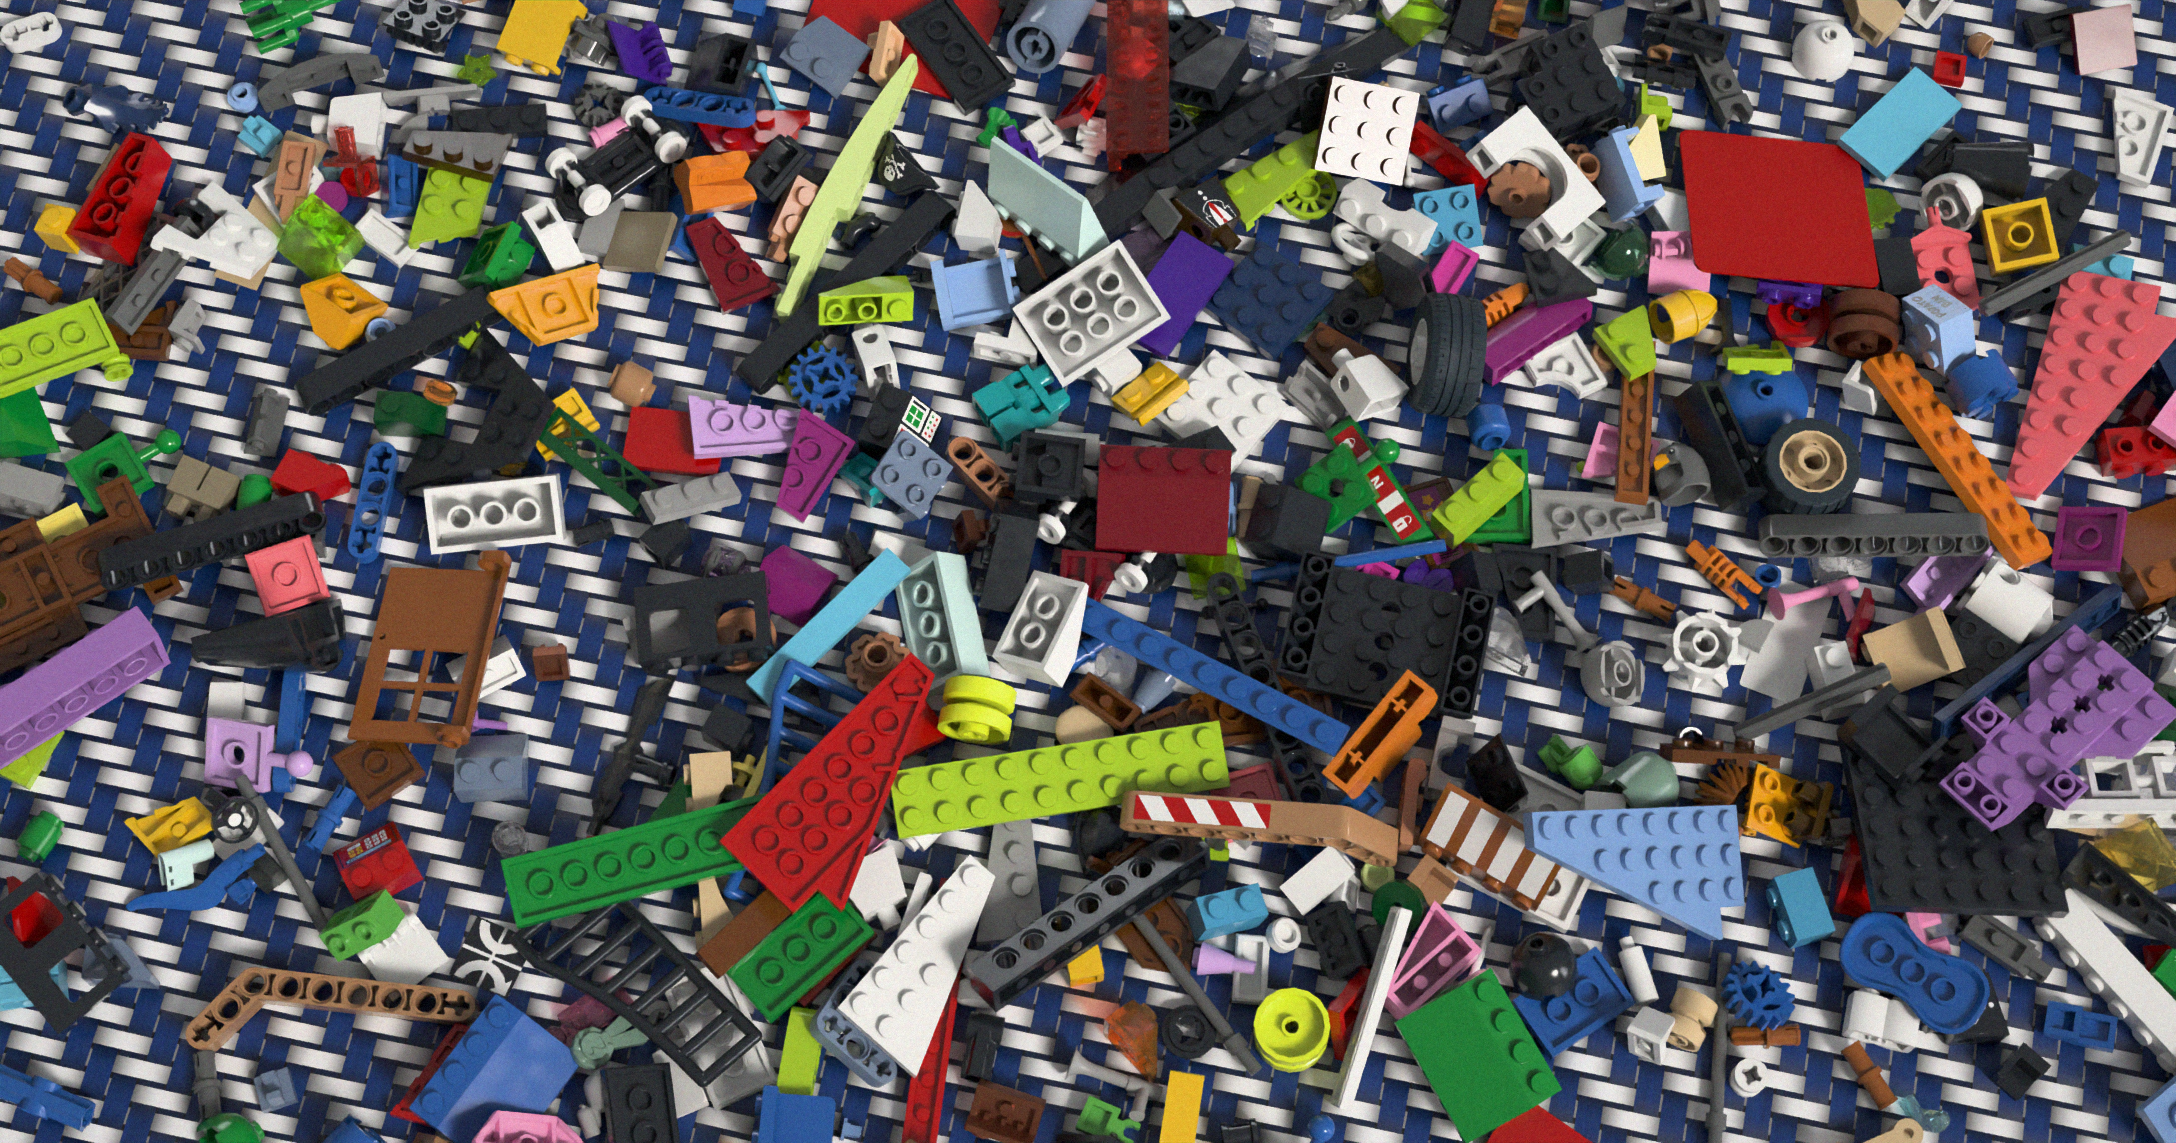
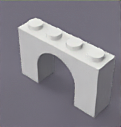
[1465,105,1606,251]

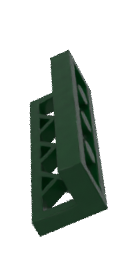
[538,406,660,517]

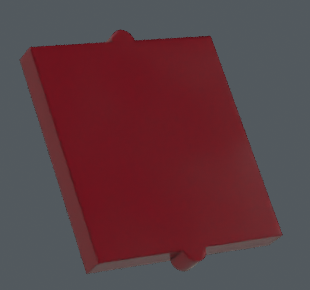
[1846,587,1876,663]

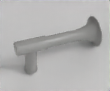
[1512,570,1602,657]
[1065,1045,1163,1122]

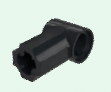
[960,1011,1005,1084]

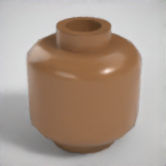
[607,360,657,407]

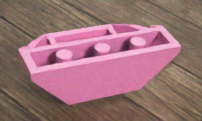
[472,1110,584,1143]

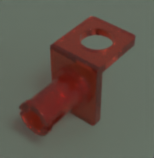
[323,126,380,198]

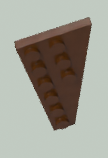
[1133,657,1334,747]

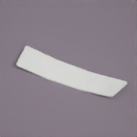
[868,531,936,567]

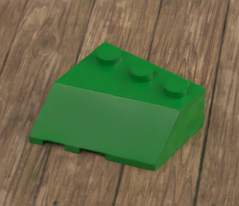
[0,387,61,459]

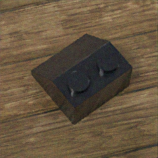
[1243,484,1333,562]

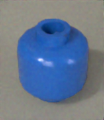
[1465,402,1511,451]

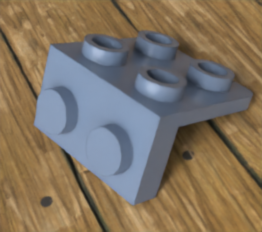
[869,431,953,523]

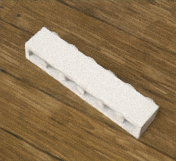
[2031,888,2176,1076]

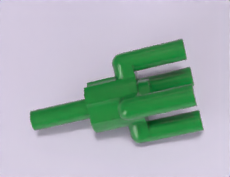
[239,0,342,55]

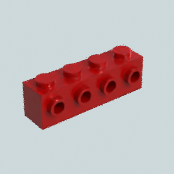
[2094,425,2176,479]

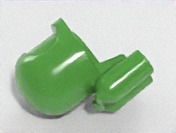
[1537,734,1603,790]

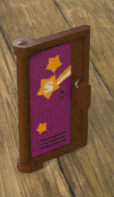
[1402,476,1480,571]

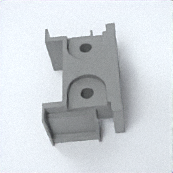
[1423,715,1476,803]

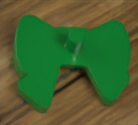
[976,107,1019,150]

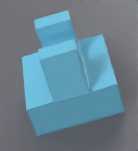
[237,115,284,159]

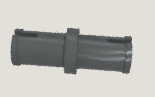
[192,1050,222,1123]

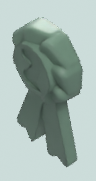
[570,1016,648,1071]

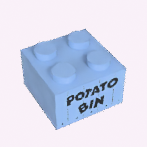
[1901,284,1977,377]

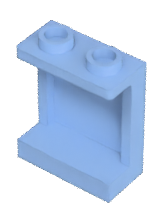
[1589,125,1665,223]
[930,248,1022,331]

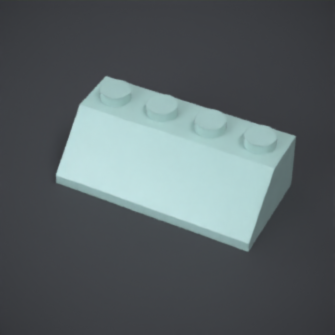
[895,551,991,697]

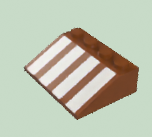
[1417,782,1562,912]

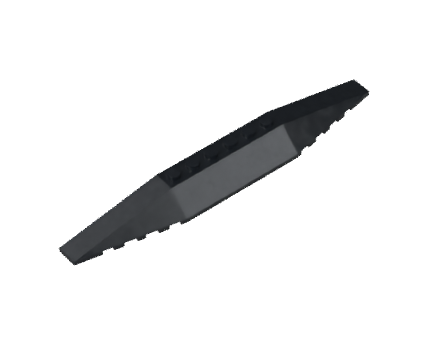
[1011,19,1422,296]

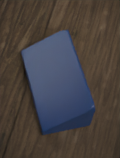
[380,154,419,219]

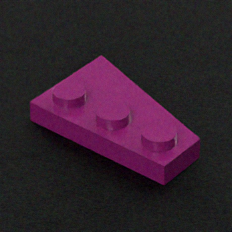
[776,407,856,524]

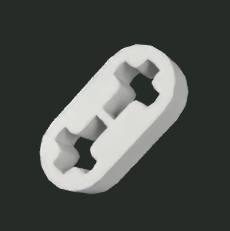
[0,12,62,53]

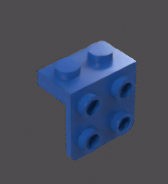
[751,1085,836,1143]

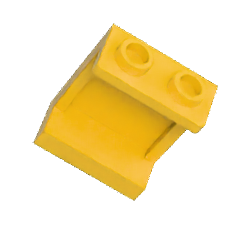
[496,0,588,77]

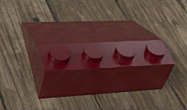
[1095,444,1232,556]

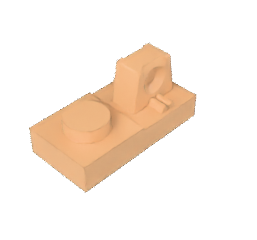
[867,20,905,89]

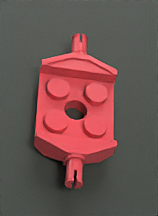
[1910,206,1984,312]

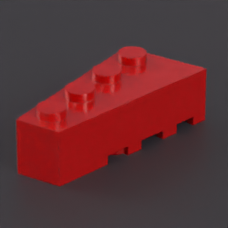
[65,132,173,267]

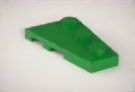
[1464,449,1530,544]

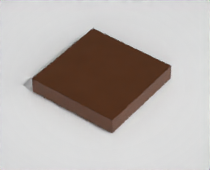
[332,720,426,812]

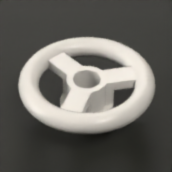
[1331,222,1383,266]

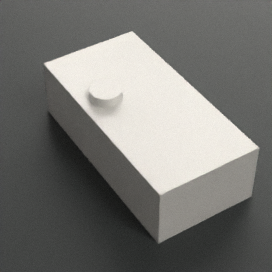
[423,473,567,555]

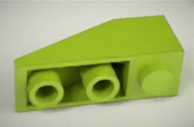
[818,275,914,326]

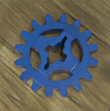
[788,345,858,416]
[1721,961,1795,1031]

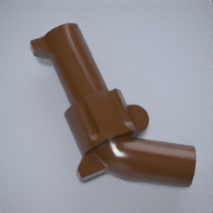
[1086,836,1148,875]

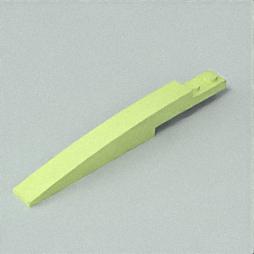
[774,54,918,324]

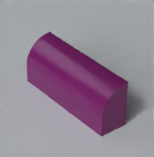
[1483,298,1593,387]

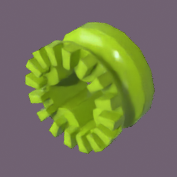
[100,353,134,382]

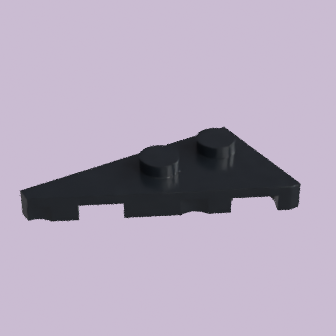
[700,665,823,726]

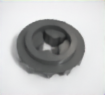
[575,82,624,128]

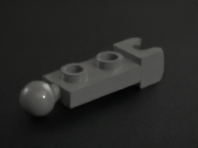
[1690,53,1753,130]

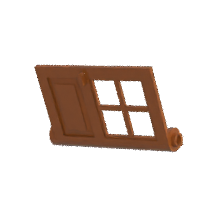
[347,550,512,749]

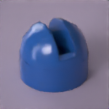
[1755,564,1781,593]

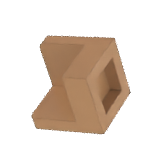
[1406,854,1459,908]

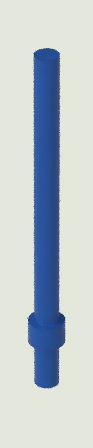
[1251,538,1447,583]

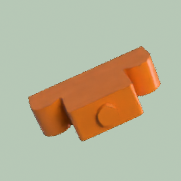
[1321,669,1438,800]

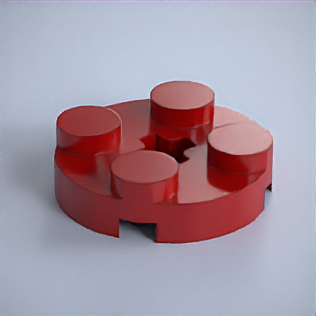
[1765,297,1830,348]

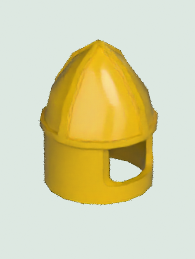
[1648,289,1717,345]

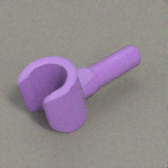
[471,710,508,732]

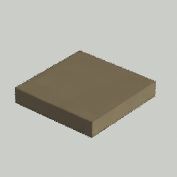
[602,211,678,273]

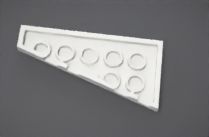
[836,855,995,1078]

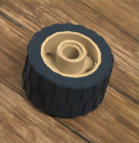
[1756,418,1861,515]

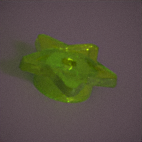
[457,54,497,87]

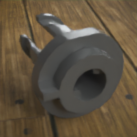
[1653,0,1721,26]

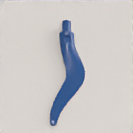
[126,842,266,911]

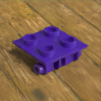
[606,20,673,87]

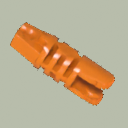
[1480,282,1530,330]
[1685,540,1763,610]

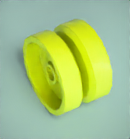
[937,675,1017,745]
[1253,988,1330,1073]

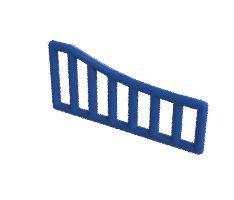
[723,659,867,923]

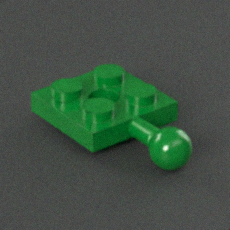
[64,429,181,518]
[1294,438,1400,534]

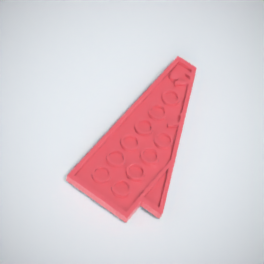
[2005,271,2176,501]

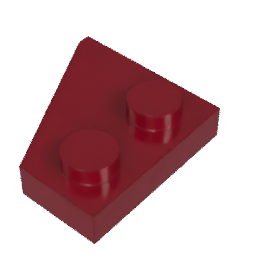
[1060,549,1126,603]

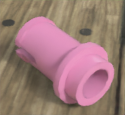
[587,116,629,149]

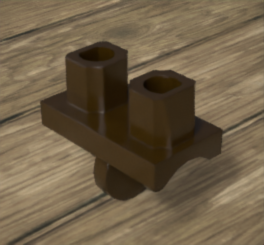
[1783,779,1840,844]

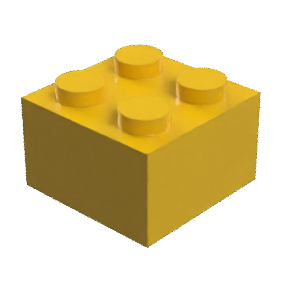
[1978,197,2060,278]

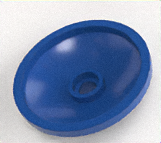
[1718,369,1809,446]

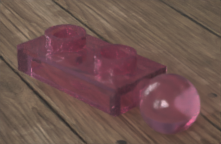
[545,975,634,1045]

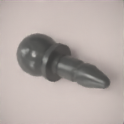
[1327,0,1368,21]

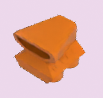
[674,151,757,215]

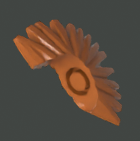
[1693,764,1752,840]

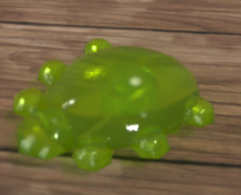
[1865,188,1902,230]

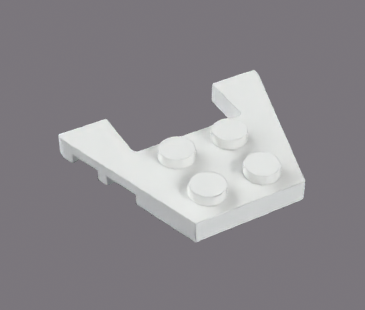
[150,181,282,280]

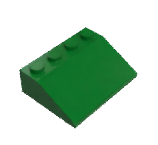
[1393,968,1562,1143]

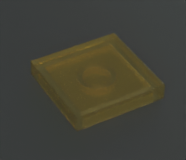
[2093,817,2176,892]

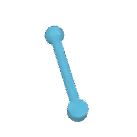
[755,62,786,110]

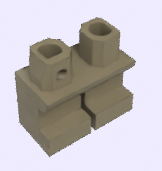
[165,454,242,523]

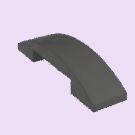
[257,53,385,113]

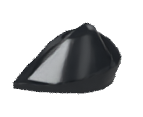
[1076,806,1129,876]

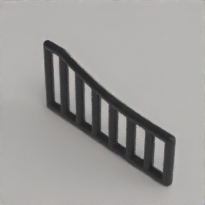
[510,900,762,1088]

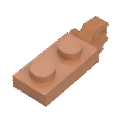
[273,140,317,226]
[765,175,820,263]

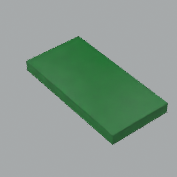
[726,892,875,1024]

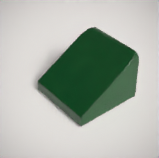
[1536,0,1570,24]

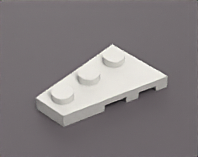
[2112,87,2174,189]

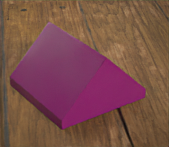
[759,544,839,629]

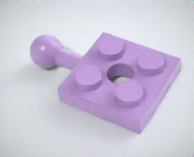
[204,715,313,793]

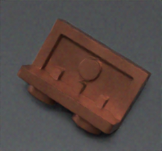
[964,1079,1046,1143]

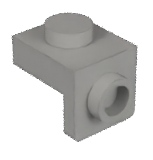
[168,298,207,355]

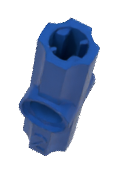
[0,1064,96,1132]

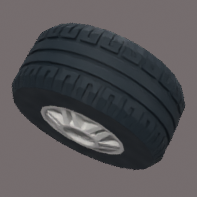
[1405,292,1487,417]

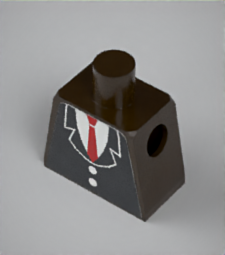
[1172,176,1241,253]

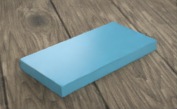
[1836,67,1963,183]

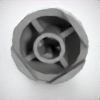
[1580,640,1645,707]

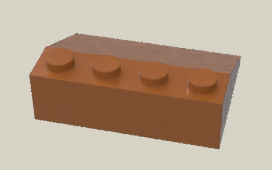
[2116,497,2176,613]

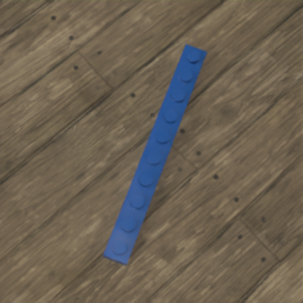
[1081,597,1351,757]

